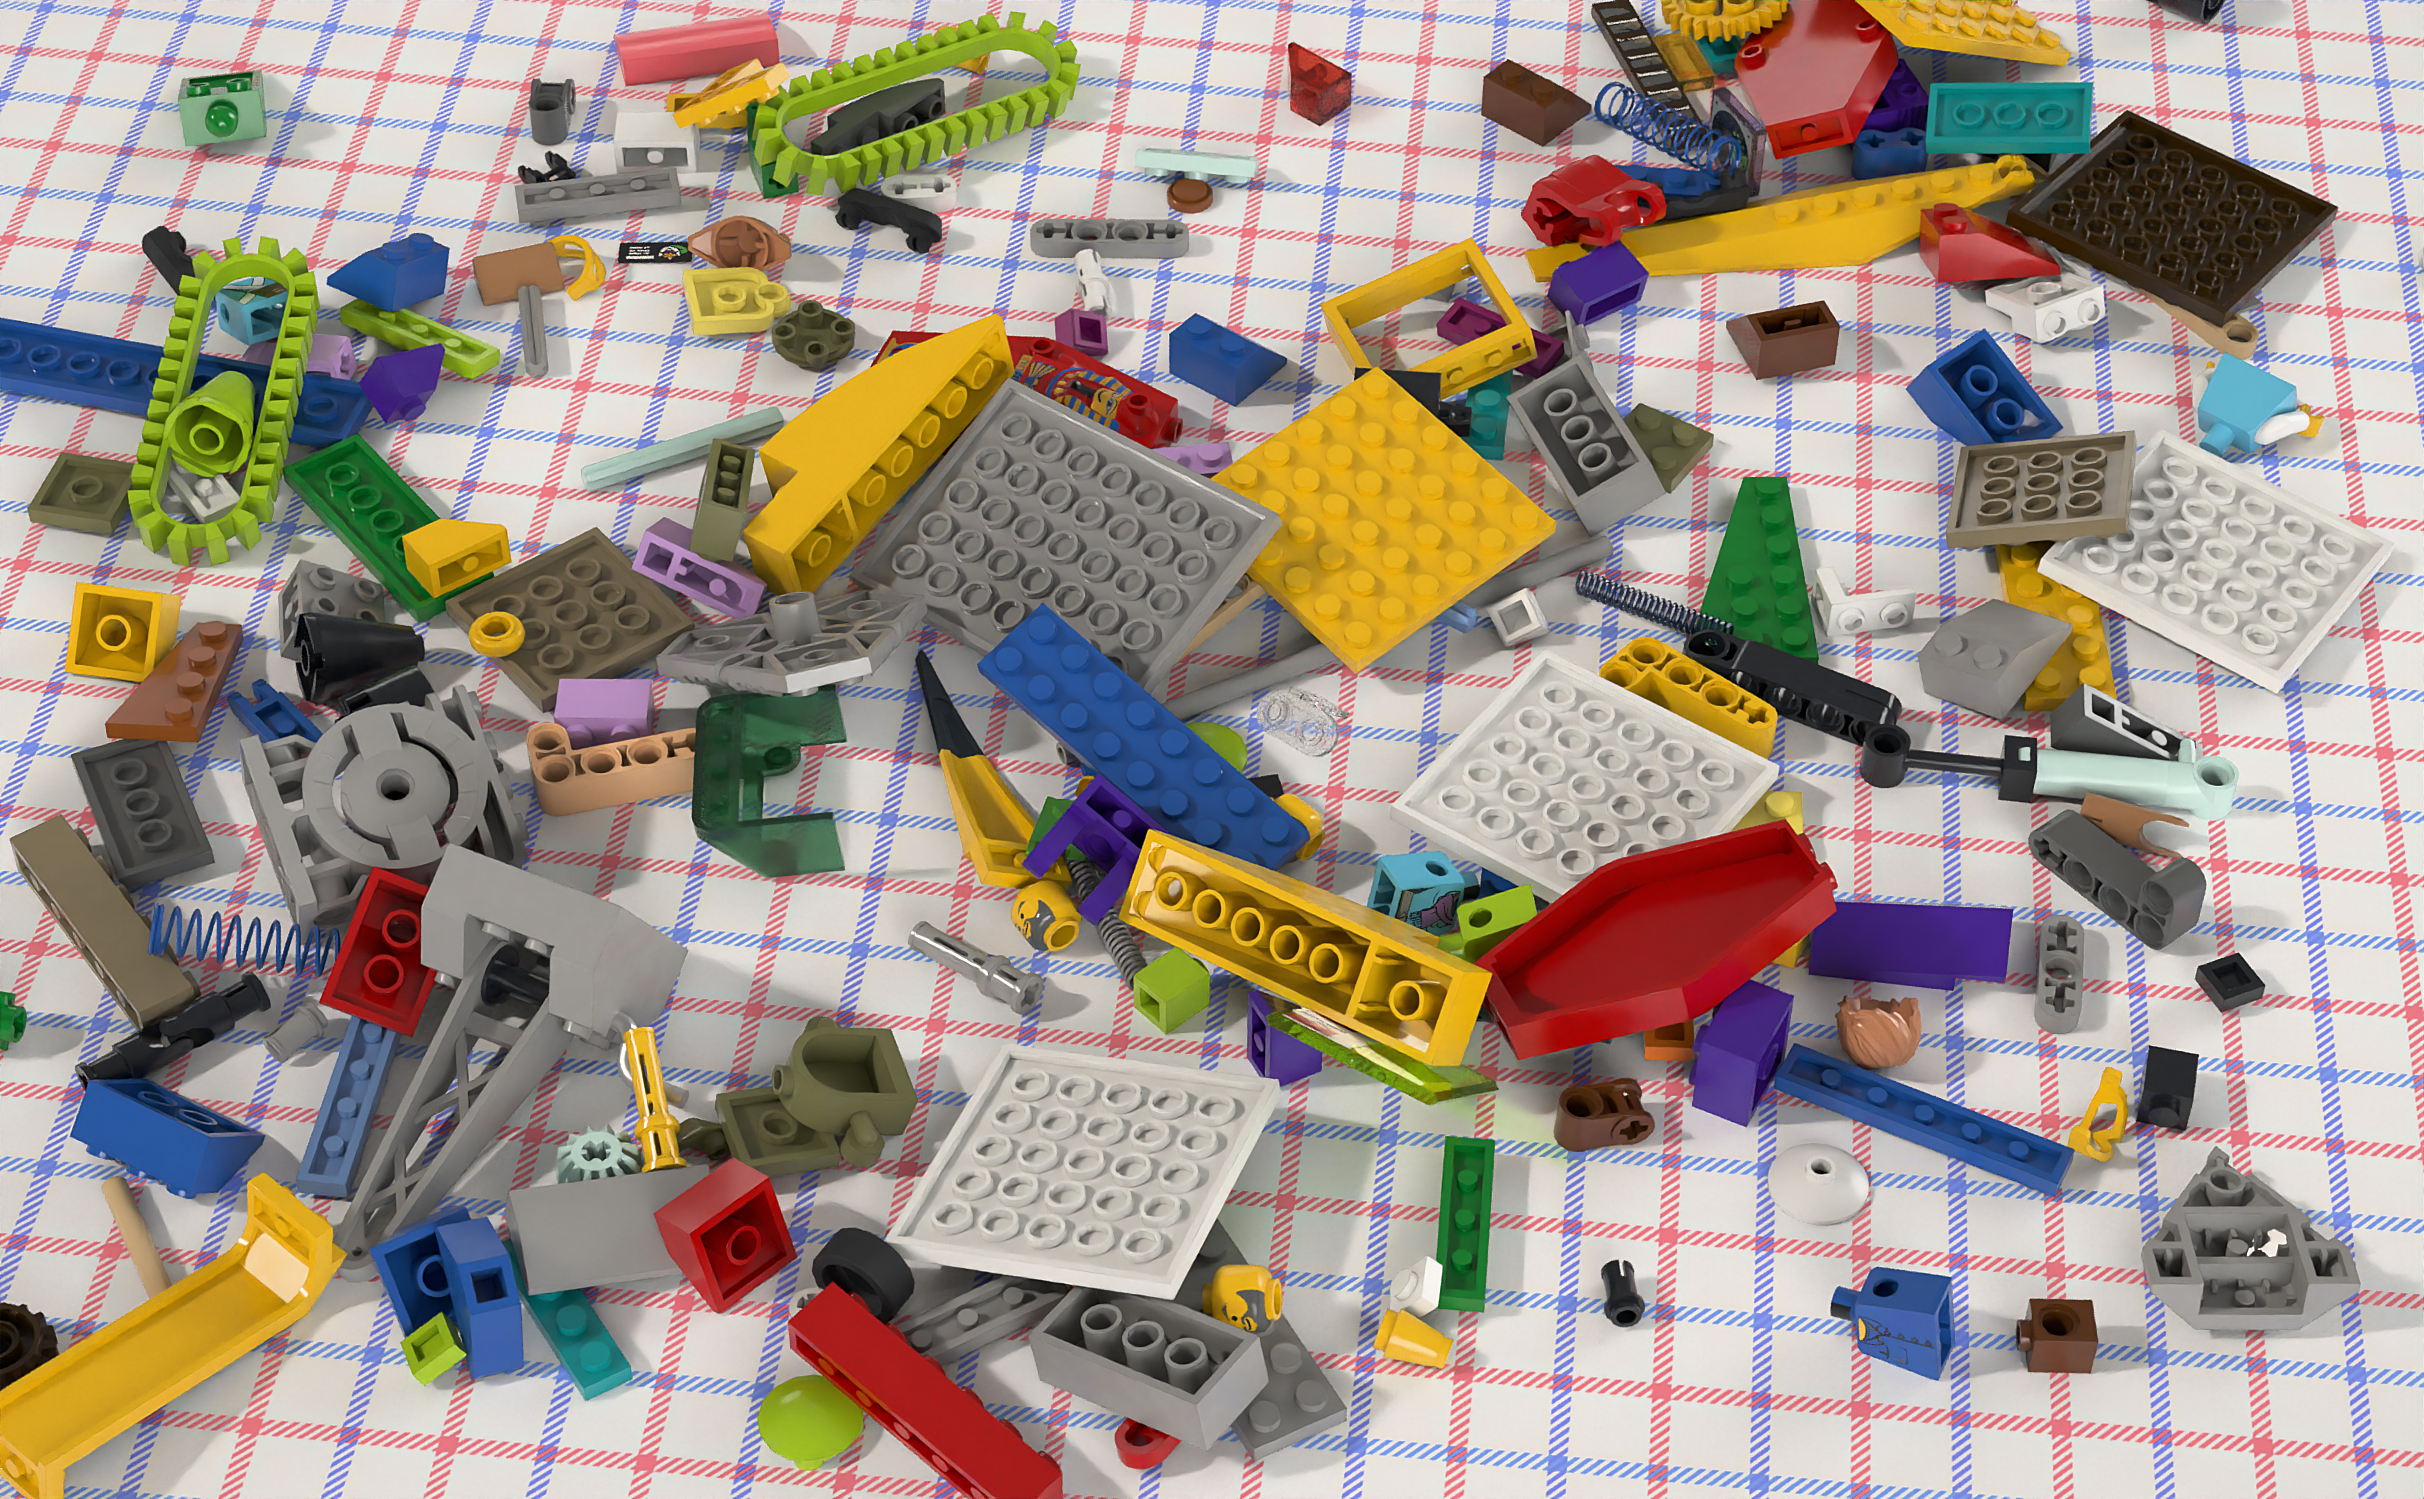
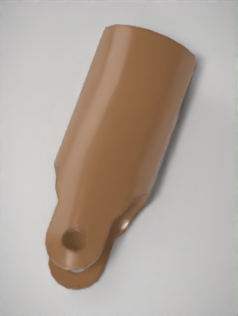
[2080,792,2190,858]

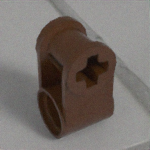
[1554,1078,1655,1152]

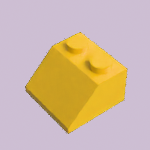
[65,582,182,682]

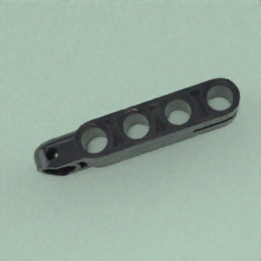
[1682,629,1902,747]

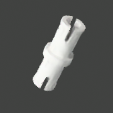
[1074,249,1112,323]

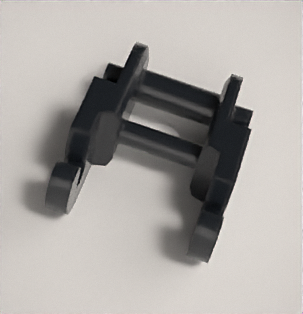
[518,151,576,184]

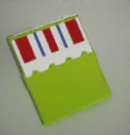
[1266,1008,1499,1106]

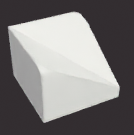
[1487,588,1550,648]

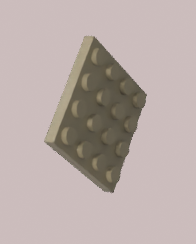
[1946,430,2137,550]
[445,527,695,713]

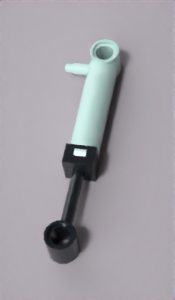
[1859,724,2239,821]

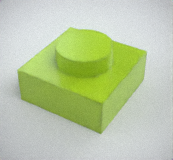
[400,1312,467,1386]

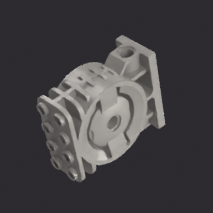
[239,684,529,945]

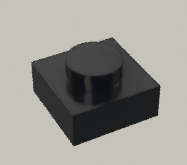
[2195,952,2266,1013]

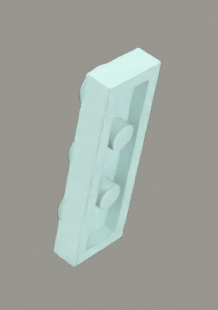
[1135,146,1260,183]

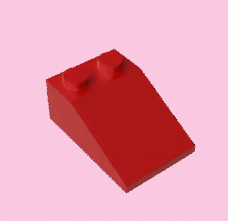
[1919,203,2061,283]
[319,866,437,1038]

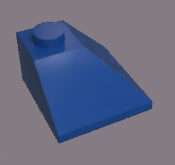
[369,1205,471,1338]

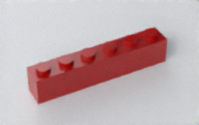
[788,1282,1062,1499]

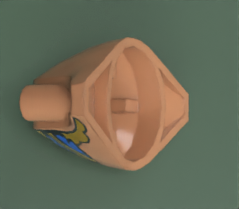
[688,216,792,271]

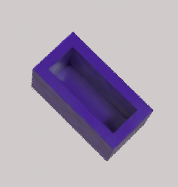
[1547,240,1649,327]

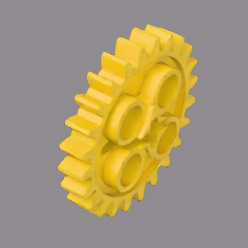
[1661,0,1788,42]

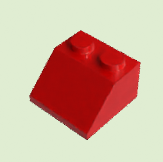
[653,1158,798,1314]

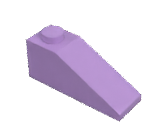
[631,517,768,619]

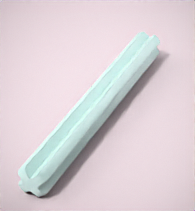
[581,406,784,492]

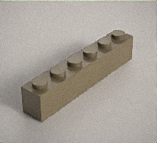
[9,814,201,1042]

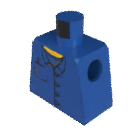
[1830,1267,1955,1381]

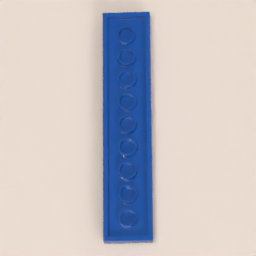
[0,317,374,449]

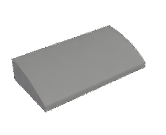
[505,1164,711,1296]

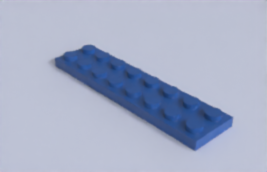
[977,603,1310,872]

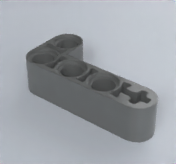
[2028,809,2206,950]

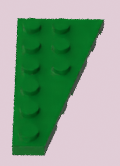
[1694,476,1819,664]

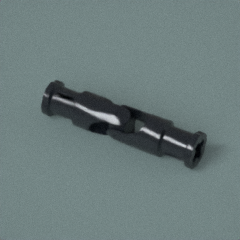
[75,971,271,1091]

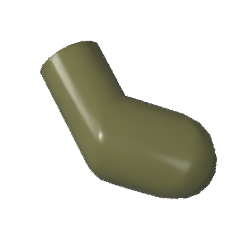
[660,1118,730,1160]

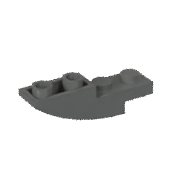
[810,78,945,156]

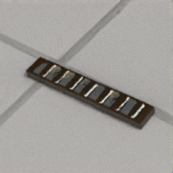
[1591,0,1708,151]

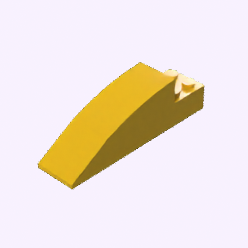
[743,313,1015,596]
[1118,829,1493,1066]

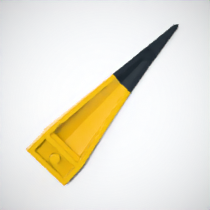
[915,650,1072,892]

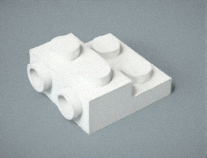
[1985,269,2105,342]

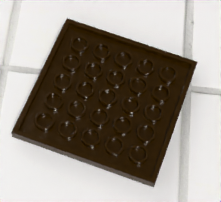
[2005,110,2339,327]

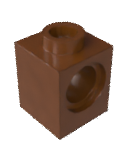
[2016,1298,2098,1374]

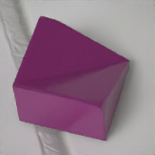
[1054,308,1108,356]

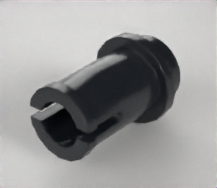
[1601,1260,1645,1327]

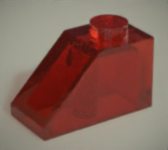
[1287,42,1352,126]

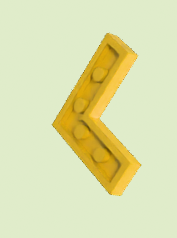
[672,58,790,129]

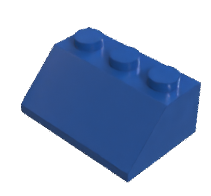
[70,1079,266,1199]

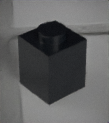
[2136,1045,2199,1131]

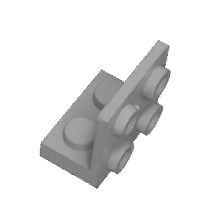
[278,559,385,661]

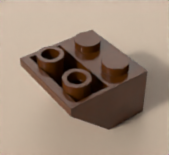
[1726,300,1840,380]

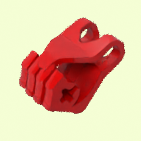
[1520,155,1666,247]

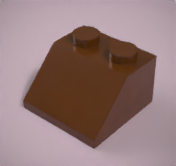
[1481,59,1592,147]

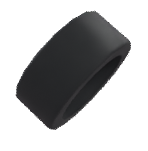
[812,1227,915,1325]

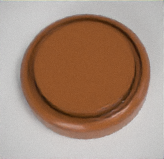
[1167,178,1213,214]

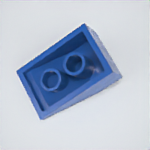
[1906,328,2064,446]

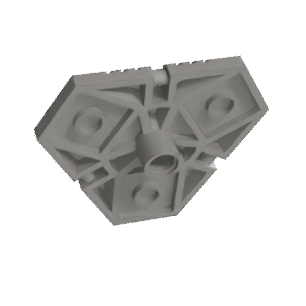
[656,589,928,697]

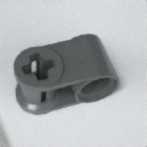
[529,78,576,146]

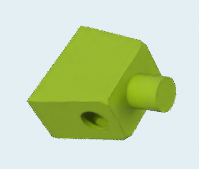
[1437,884,1537,964]

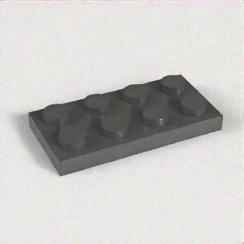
[71,739,215,890]

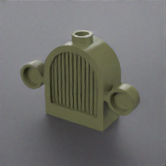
[772,1016,918,1168]

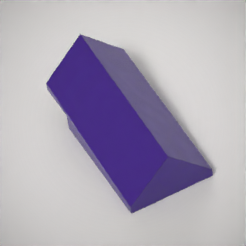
[1808,899,2013,991]

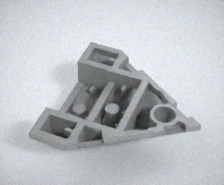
[2141,1146,2361,1330]

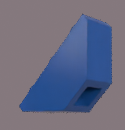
[435,1216,524,1380]

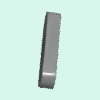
[2035,915,2084,1034]

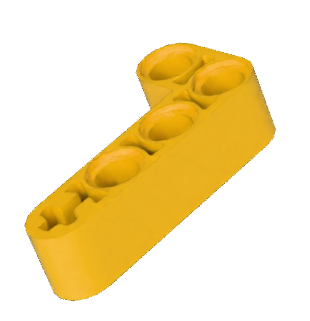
[1599,637,1778,759]

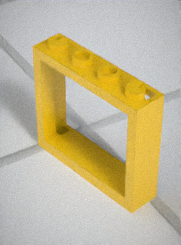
[1320,237,1538,401]

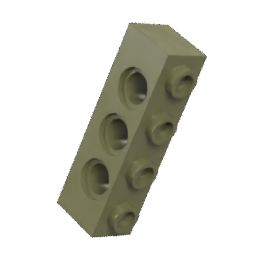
[689,438,756,562]

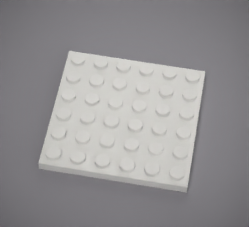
[2037,429,2395,693]
[1390,649,1780,903]
[884,1044,1281,1300]

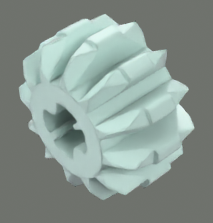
[555,1124,642,1184]

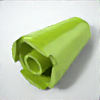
[163,371,255,477]

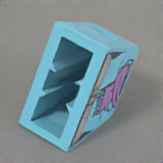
[1366,851,1480,936]

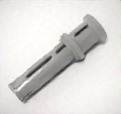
[908,921,1044,1015]

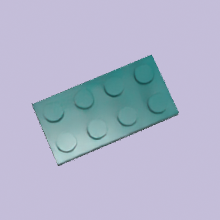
[1925,82,2093,153]

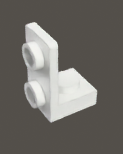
[1811,566,1917,637]

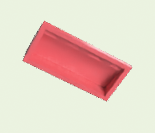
[614,14,780,86]

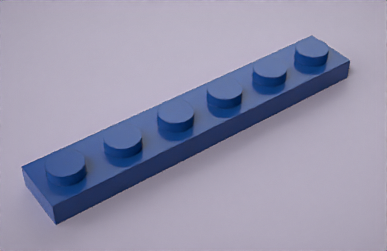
[1774,1043,2075,1197]

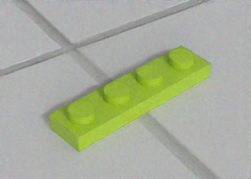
[341,298,500,380]

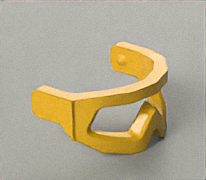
[547,235,607,301]
[2067,1067,2128,1163]

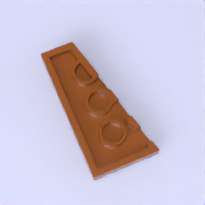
[105,621,243,743]

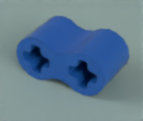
[1851,128,1929,181]

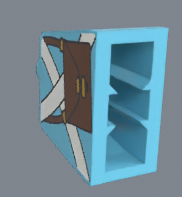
[215,277,289,345]

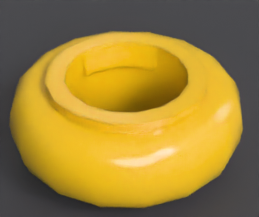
[468,612,525,658]

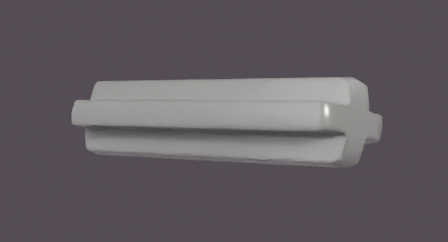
[518,284,549,377]

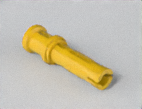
[623,1027,687,1173]

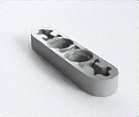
[1030,219,1189,259]

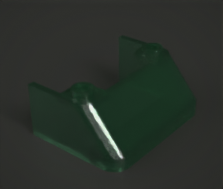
[691,684,847,878]

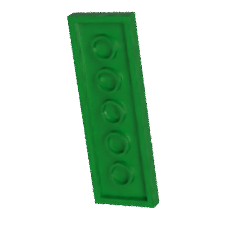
[282,433,494,623]

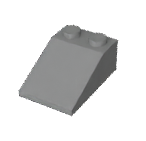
[1917,598,2073,720]

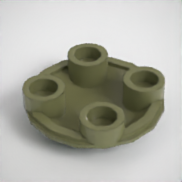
[771,300,855,367]

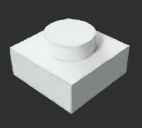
[1390,1256,1443,1319]

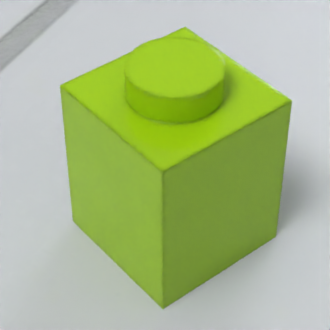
[1133,946,1210,1034]

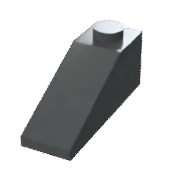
[2050,683,2196,762]

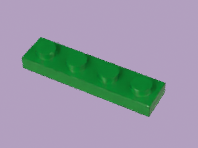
[1435,1136,1495,1313]

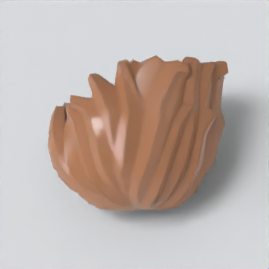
[1835,996,1921,1069]

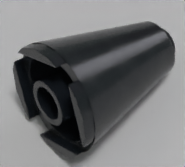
[294,612,425,703]

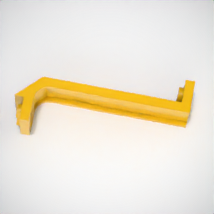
[0,1172,348,1499]

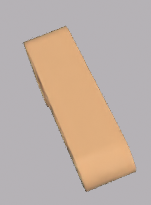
[526,722,717,817]

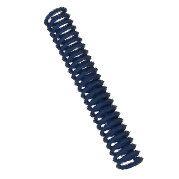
[1576,570,1734,644]

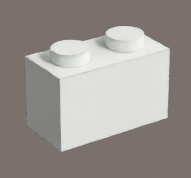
[613,112,700,173]

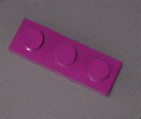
[1436,297,1565,379]

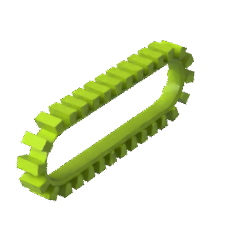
[751,11,1081,196]
[128,236,320,566]

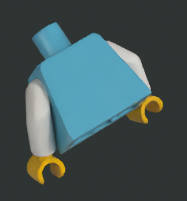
[2192,352,2325,458]

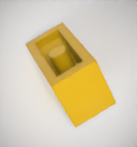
[402,519,512,599]

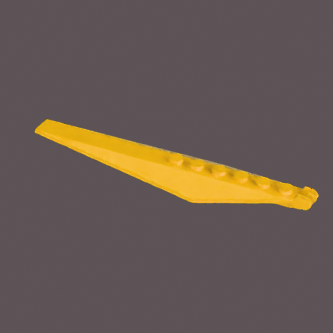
[1525,154,2036,283]

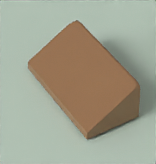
[472,242,565,306]

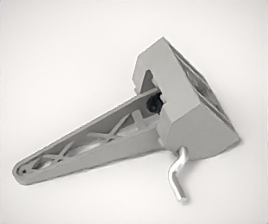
[333,842,689,1283]

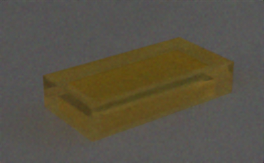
[1652,32,1715,93]

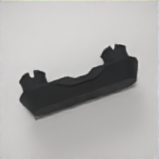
[1637,168,1752,222]
[835,188,942,254]
[142,226,216,300]

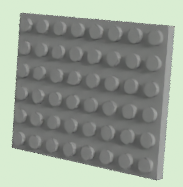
[849,377,1283,695]

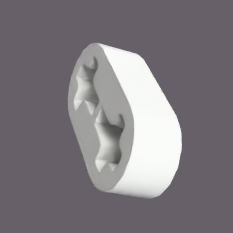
[880,174,958,213]

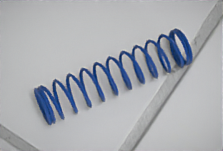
[1594,81,1742,180]
[147,903,340,978]

